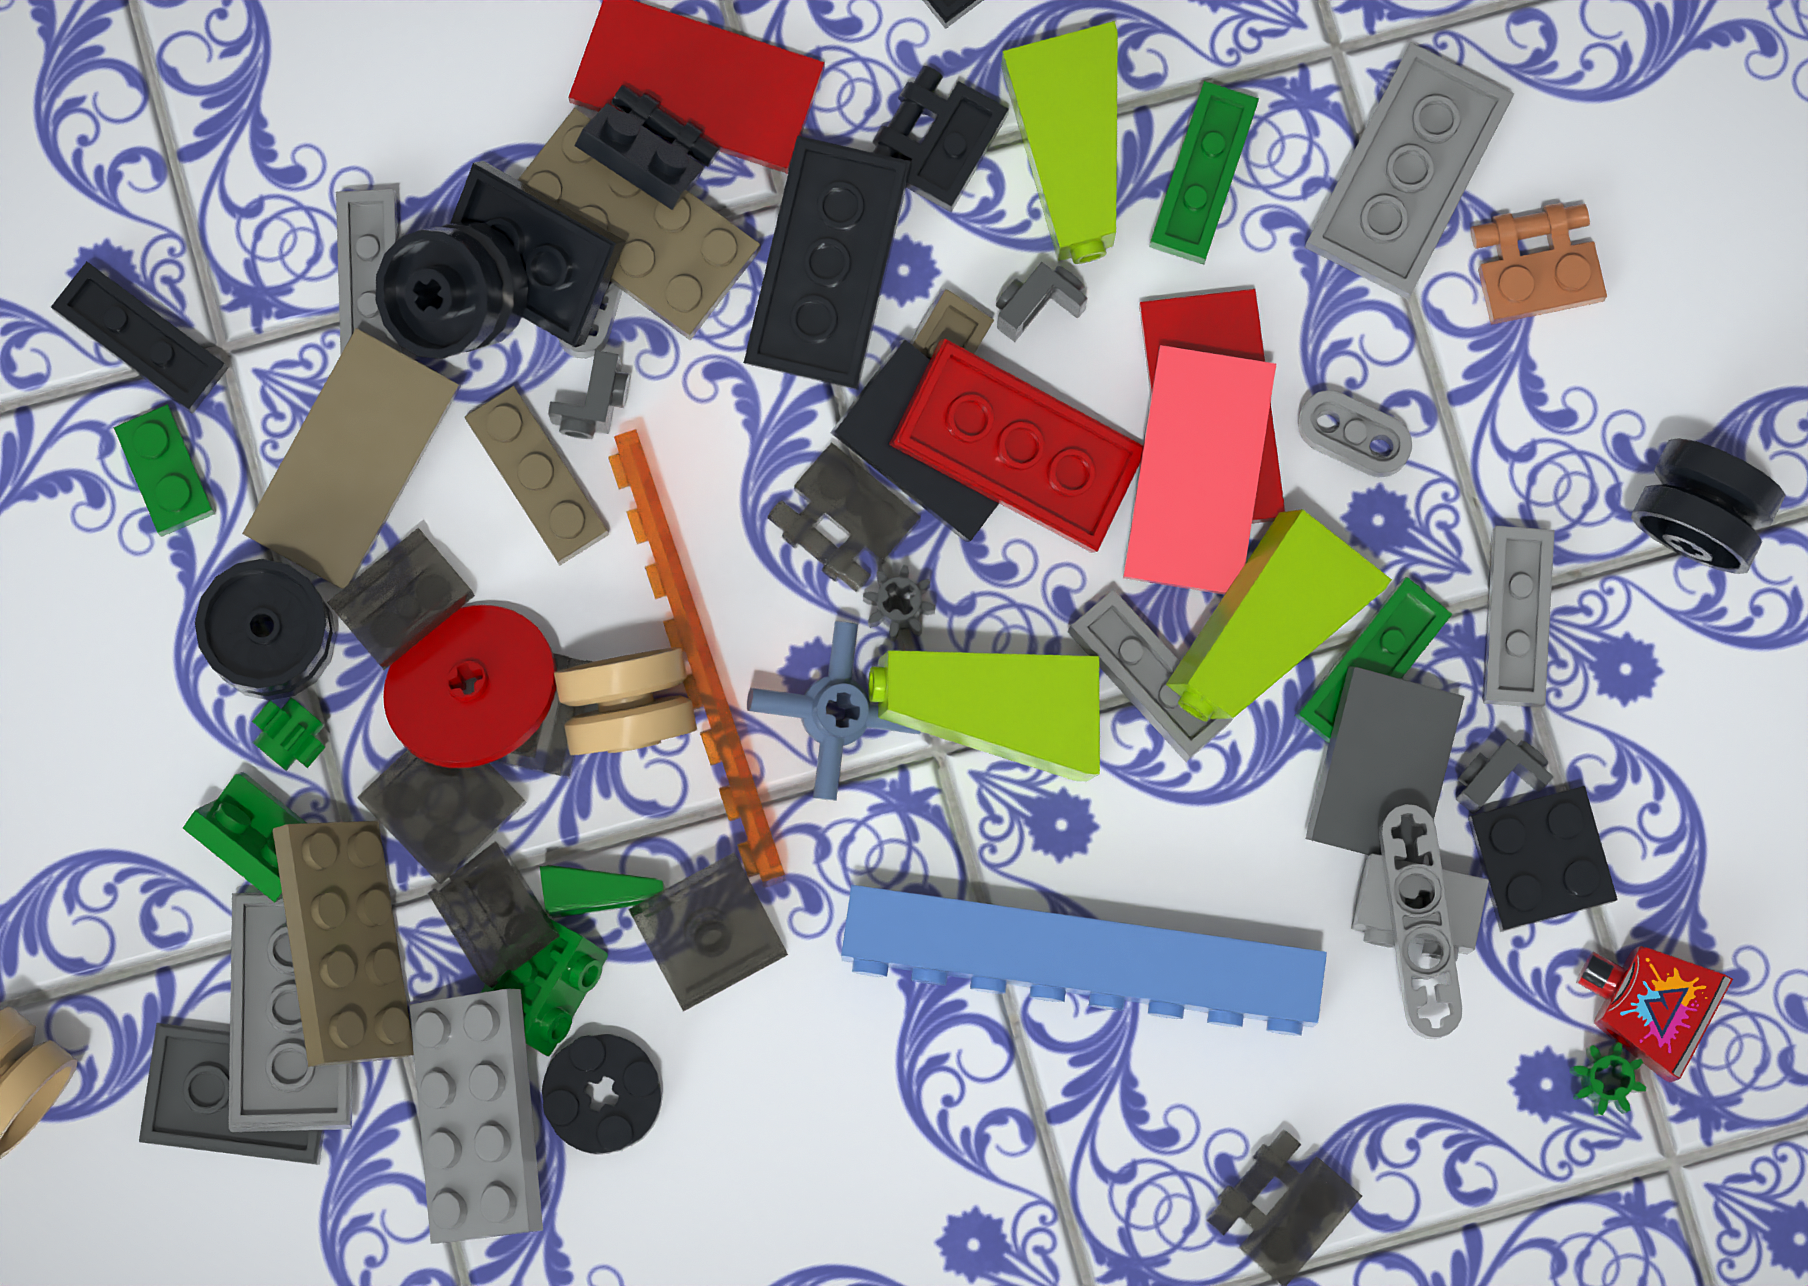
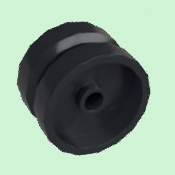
[375,221,528,359]
[1631,438,1786,574]
[195,559,336,700]

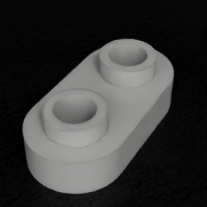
[1298,390,1412,477]

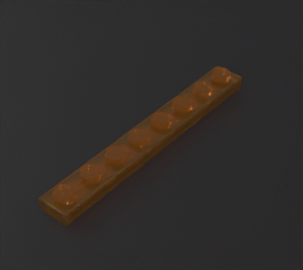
[608,429,786,888]

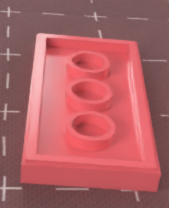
[1123,345,1276,595]

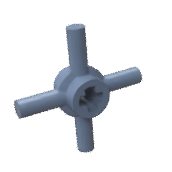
[747,621,921,801]

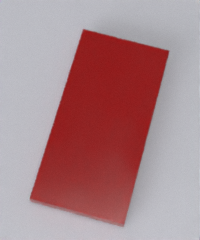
[568,0,825,174]
[1139,289,1285,524]
[889,339,1143,553]

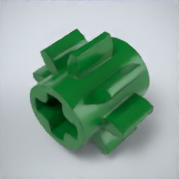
[252,697,325,771]
[1569,1042,1647,1116]

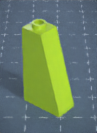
[1001,21,1118,264]
[1166,509,1392,722]
[868,650,1100,782]

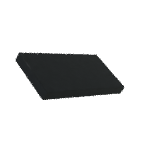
[743,136,912,390]

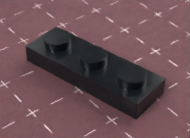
[51,261,228,414]

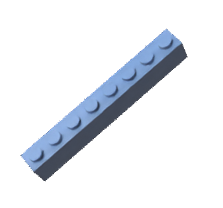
[841,885,1327,1036]

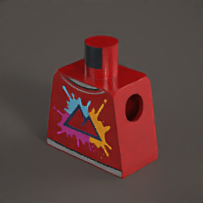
[1576,946,1733,1082]

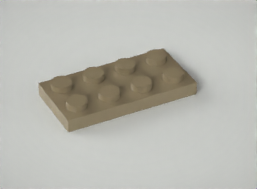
[518,108,761,340]
[273,821,414,1067]

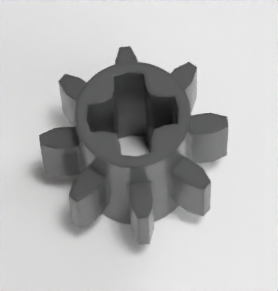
[863,565,936,642]

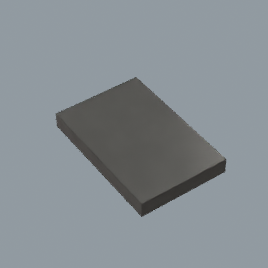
[1305,666,1465,864]
[139,1023,324,1165]

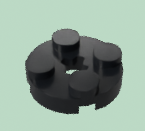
[542,1034,662,1155]

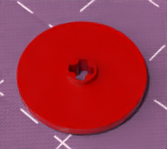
[383,605,557,768]

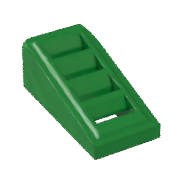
[540,865,667,919]

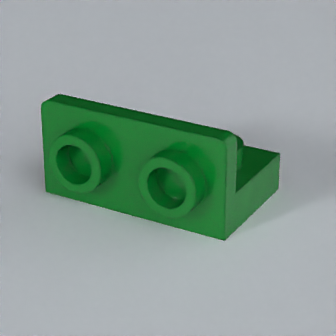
[183,772,307,903]
[480,908,608,1056]

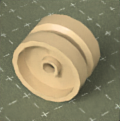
[554,647,697,755]
[0,1006,78,1159]

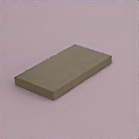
[242,328,461,591]

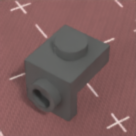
[996,262,1088,342]
[548,350,630,439]
[1456,738,1553,814]

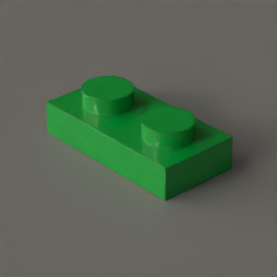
[113,404,215,537]

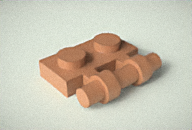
[1471,203,1607,325]

